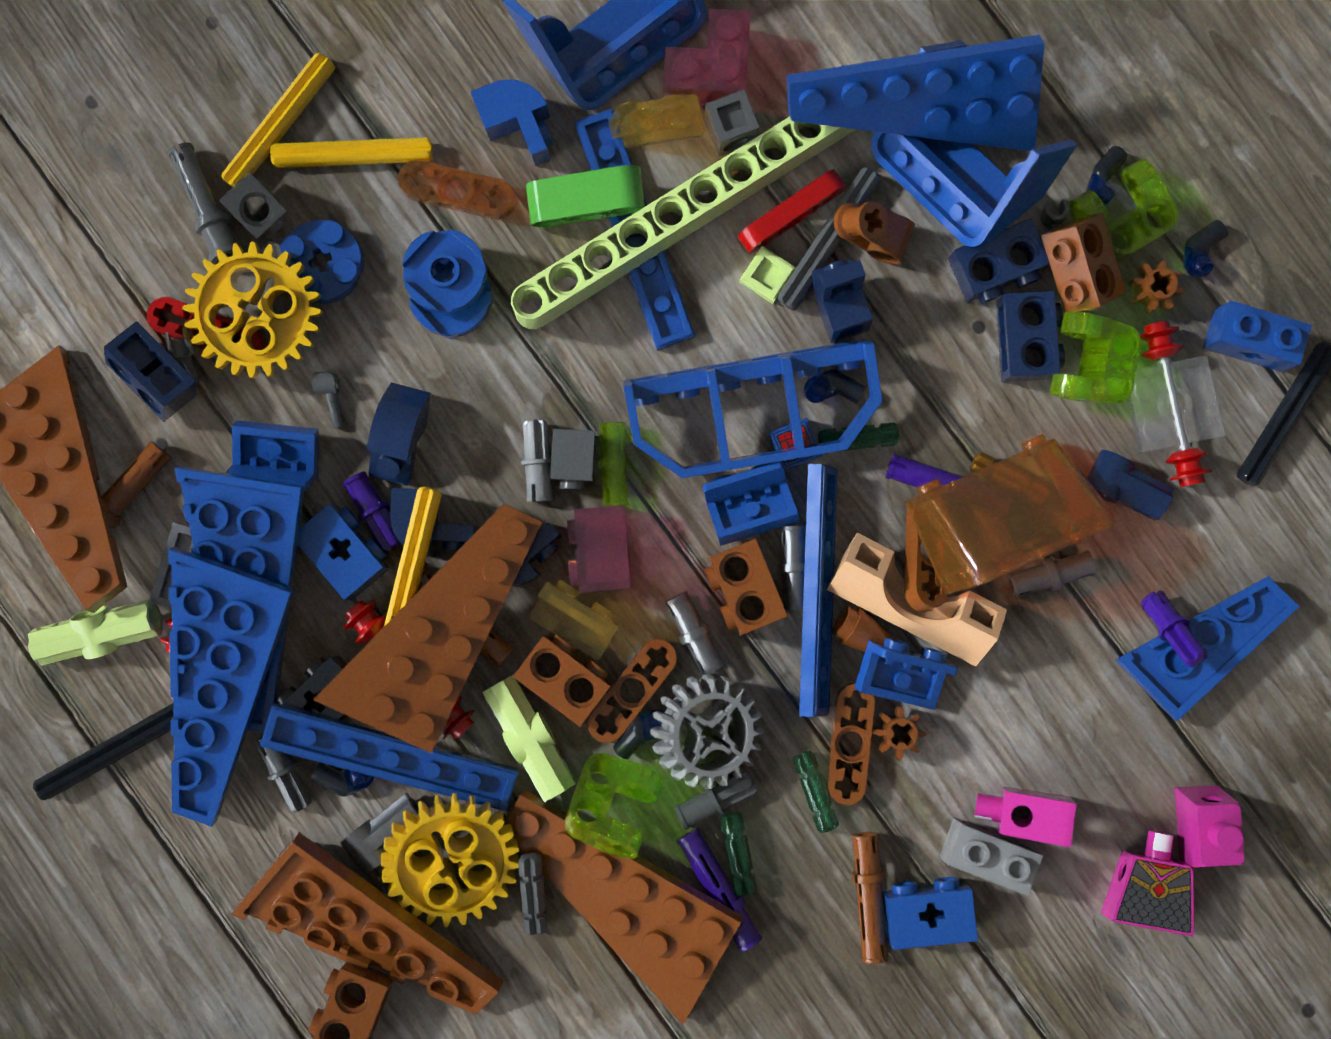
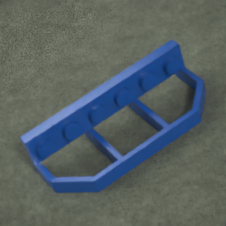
[623,339,882,478]

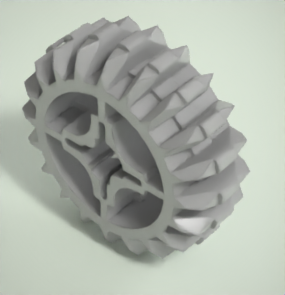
[650,674,764,789]

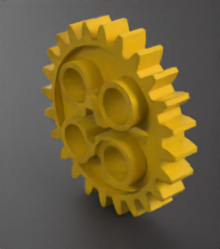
[183,242,323,379]
[381,793,519,927]

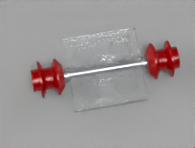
[1121,321,1225,487]

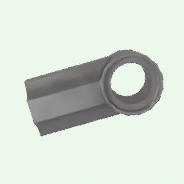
[340,793,419,876]

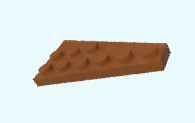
[0,345,127,613]
[313,503,542,753]
[505,790,744,1025]
[231,832,503,1015]

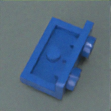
[226,420,319,489]
[702,461,799,546]
[854,637,959,710]

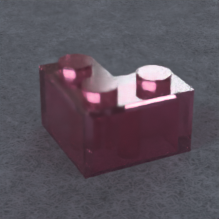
[663,8,751,106]
[567,505,633,594]

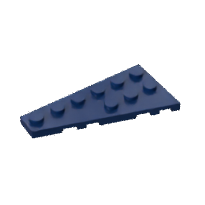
[786,35,1045,151]
[174,466,305,733]
[168,547,295,827]

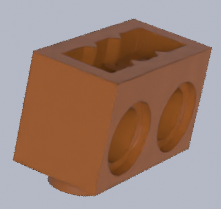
[1041,212,1126,314]
[704,539,788,635]
[513,634,612,727]
[308,962,394,1039]

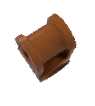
[834,201,915,265]

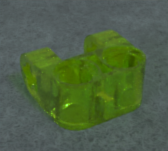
[1069,158,1178,263]
[1049,311,1141,404]
[564,753,663,859]

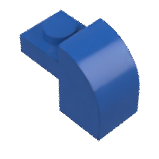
[471,79,553,166]

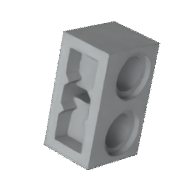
[939,818,1043,896]

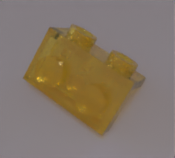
[609,94,705,148]
[530,579,620,660]

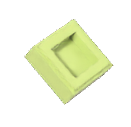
[739,246,796,304]

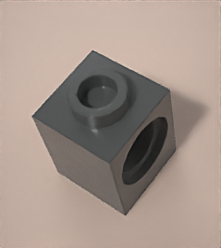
[704,89,760,157]
[220,172,287,239]
[550,429,597,491]

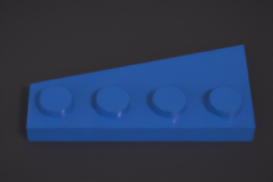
[1115,576,1300,721]

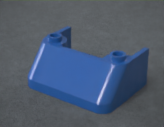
[502,0,707,110]
[871,40,1077,247]

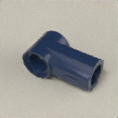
[1082,450,1174,521]

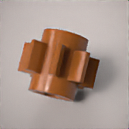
[1128,260,1184,314]
[872,706,927,760]

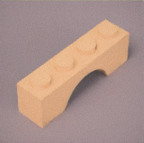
[827,533,1007,666]

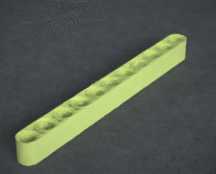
[511,116,857,329]

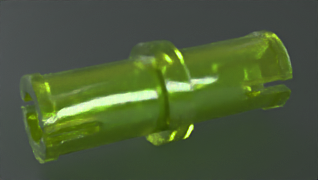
[597,422,630,506]

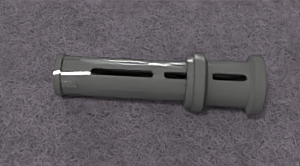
[168,142,245,265]

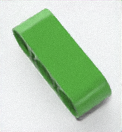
[526,165,645,227]

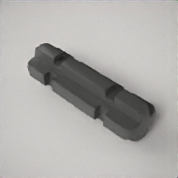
[518,852,548,935]

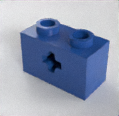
[1203,301,1312,372]
[298,503,390,600]
[882,877,978,950]

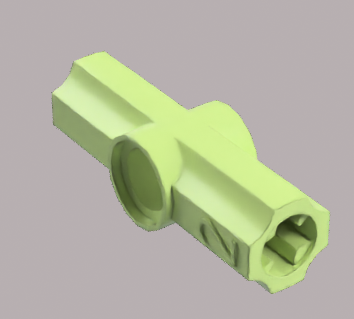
[28,599,163,666]
[482,675,576,802]

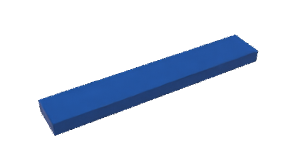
[574,108,695,351]
[799,464,838,717]
[260,702,519,812]

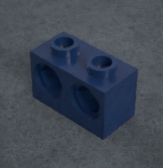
[948,218,1050,304]
[996,291,1065,382]
[104,321,196,422]

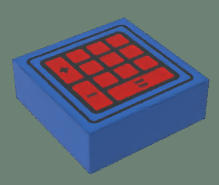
[768,418,822,471]

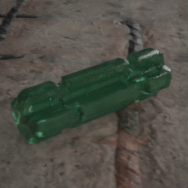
[818,422,899,451]
[793,751,839,833]
[720,812,758,896]

